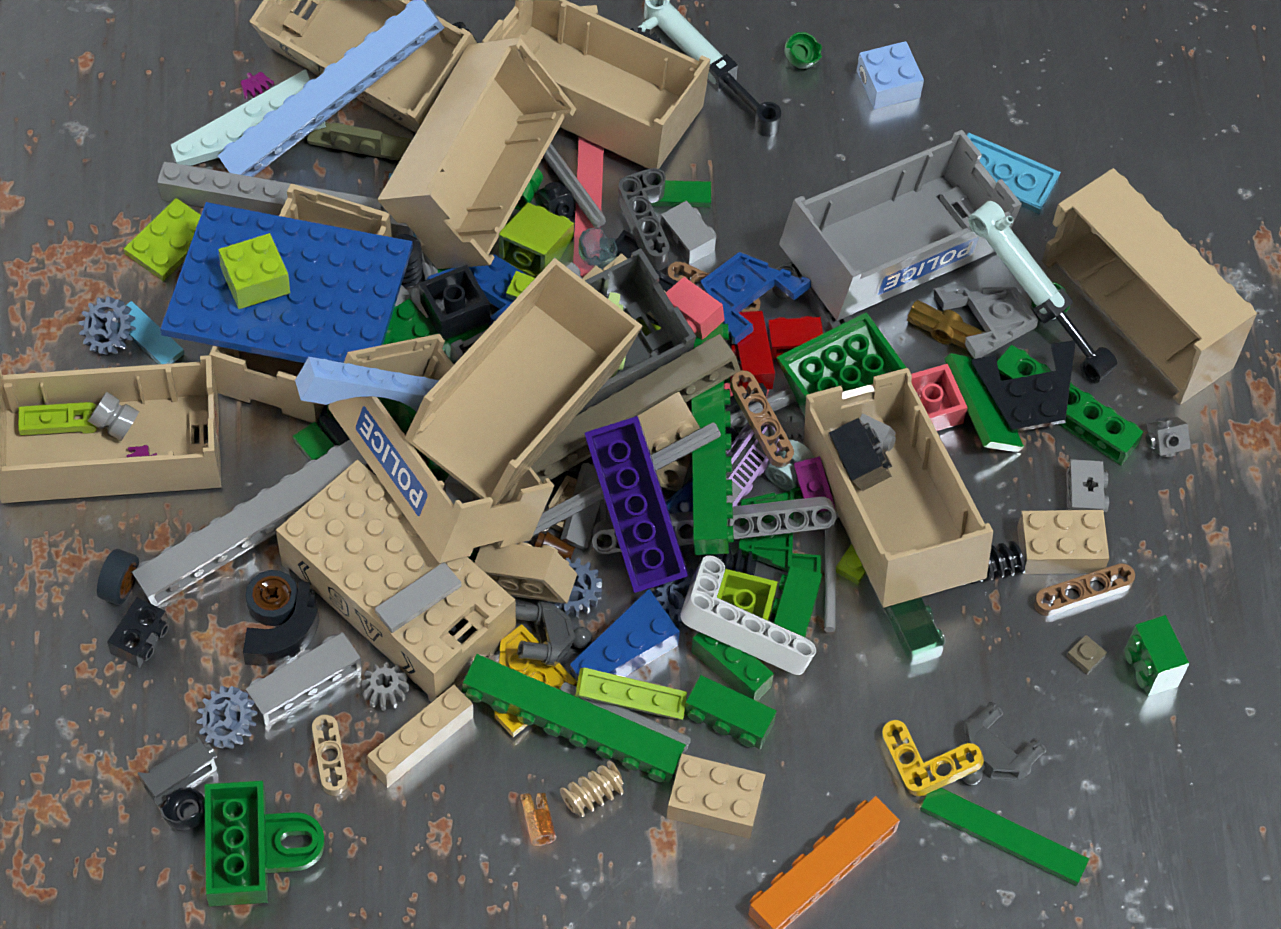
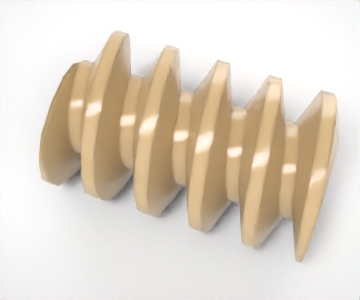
[560,760,624,818]

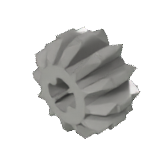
[361,661,409,712]

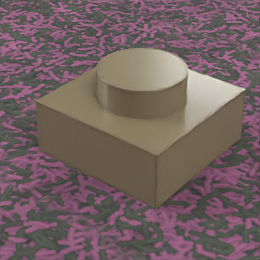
[1066,635,1107,675]

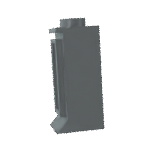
[138,737,217,807]

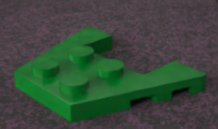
[739,487,821,573]

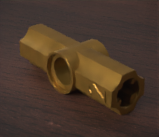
[906,300,986,351]

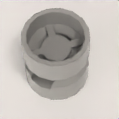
[88,392,139,441]

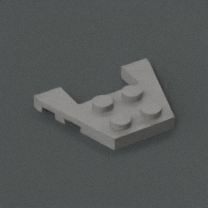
[934,287,1038,359]

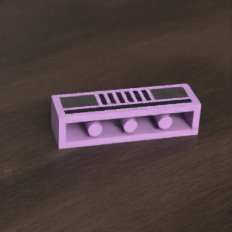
[692,422,787,507]

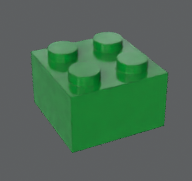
[1124,615,1189,696]

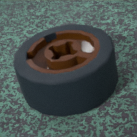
[96,549,139,605]
[245,570,298,626]

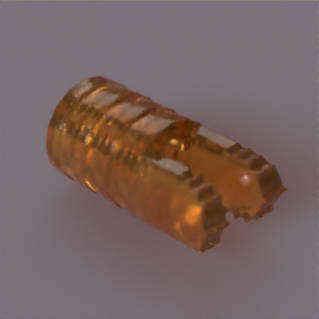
[520,793,557,846]

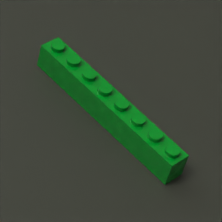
[461,654,686,783]

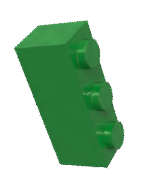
[771,565,822,638]
[691,632,774,701]
[684,675,777,750]

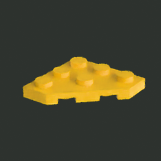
[495,624,577,737]

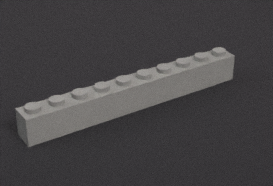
[157,161,414,238]
[132,439,374,606]

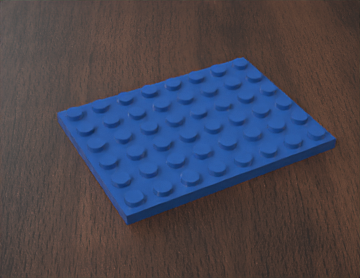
[160,202,413,363]

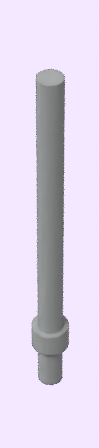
[823,509,839,632]

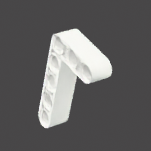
[680,556,816,675]

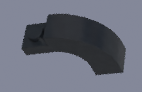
[243,581,320,666]

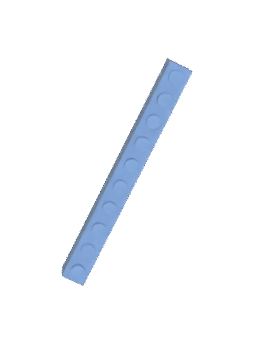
[218,0,445,177]

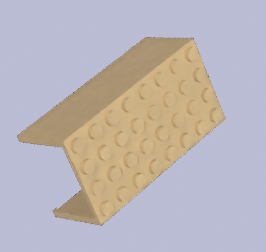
[404,258,642,506]

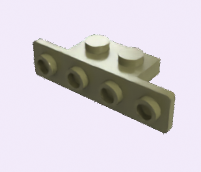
[307,122,411,161]

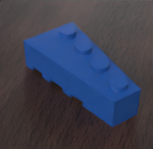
[570,589,680,682]

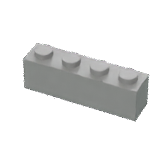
[246,632,362,726]

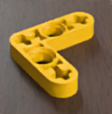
[882,720,984,796]

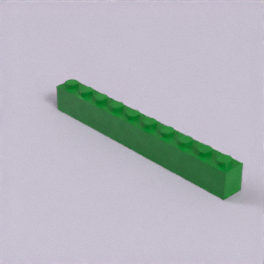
[692,322,734,555]

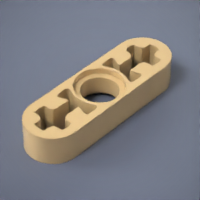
[312,715,348,796]

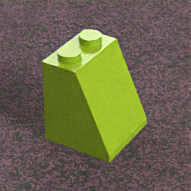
[499,203,574,278]

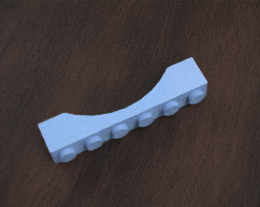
[295,357,439,412]

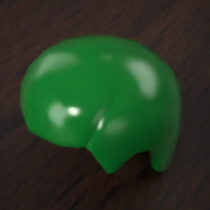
[785,32,822,69]

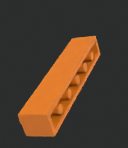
[748,796,900,929]

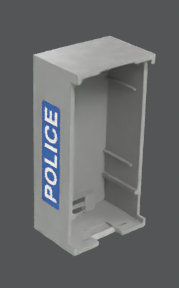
[779,130,1022,321]

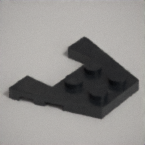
[972,340,1075,433]

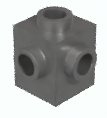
[1146,416,1191,457]

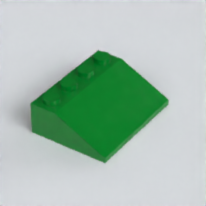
[777,312,907,416]

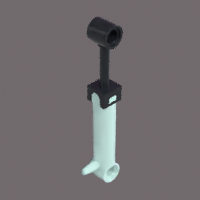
[639,0,782,137]
[968,201,1117,383]

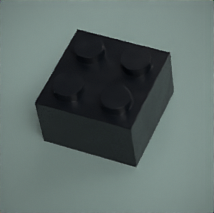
[419,265,491,340]
[829,418,892,491]

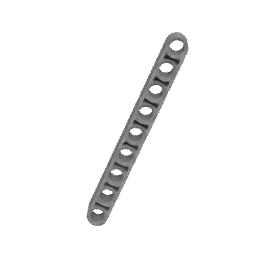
[592,497,836,553]

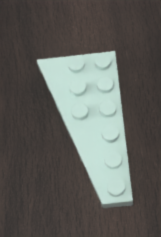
[171,69,326,166]

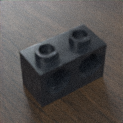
[107,597,169,668]

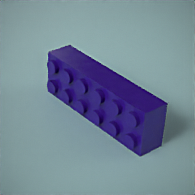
[585,416,689,593]

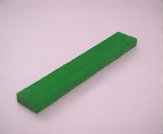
[919,788,1089,886]

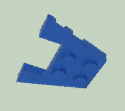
[701,252,811,344]
[427,254,527,326]

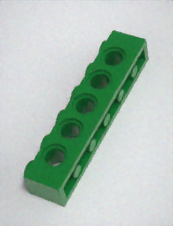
[997,344,1144,466]

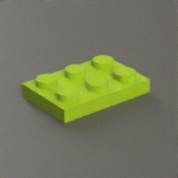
[123,198,201,282]

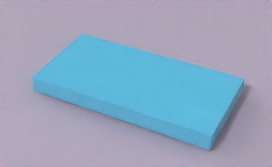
[967,132,1061,214]

